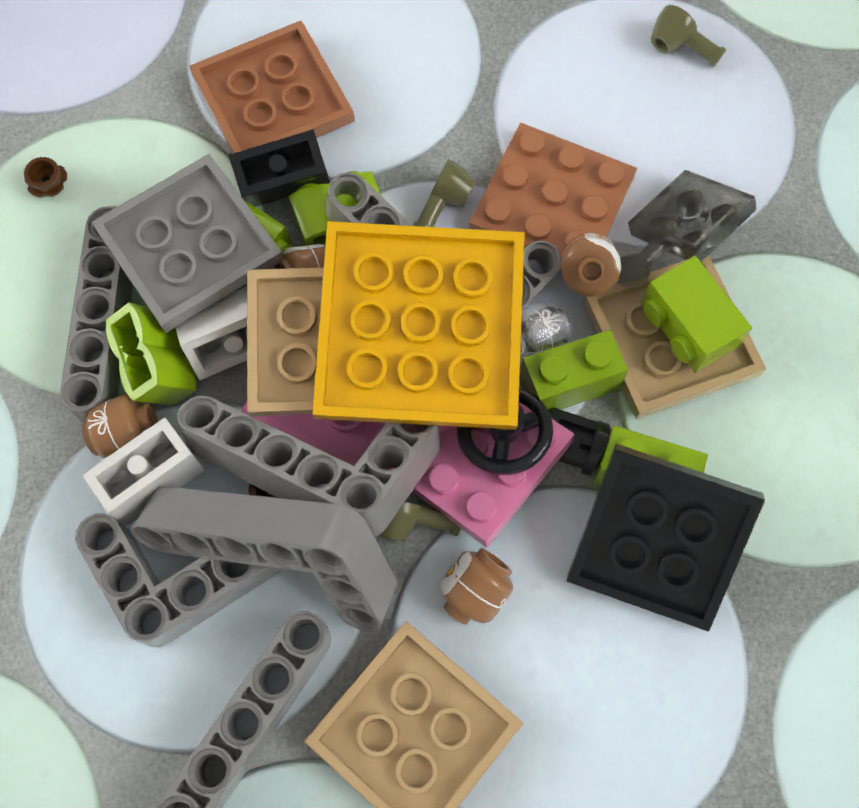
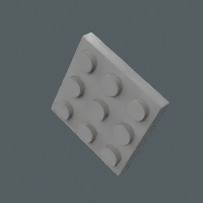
[91,154,284,333]

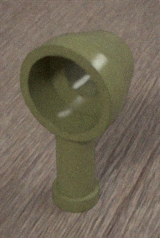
[650,5,726,67]
[412,159,475,227]
[378,502,460,542]

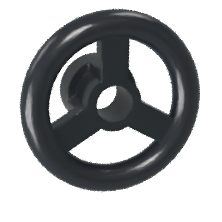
[457,388,553,475]

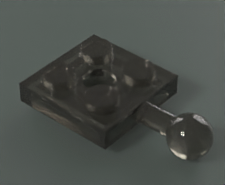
[617,170,757,290]

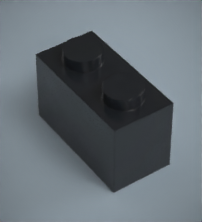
[229,129,330,207]

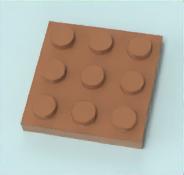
[189,20,355,154]
[469,122,637,269]

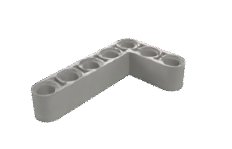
[325,172,561,310]
[60,206,133,422]
[177,396,440,537]
[131,487,397,632]
[75,513,284,647]
[156,611,331,808]

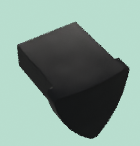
[551,408,611,476]

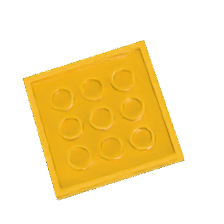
[312,221,525,430]

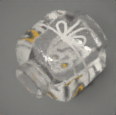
[520,302,572,364]

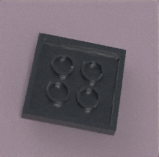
[567,444,765,632]

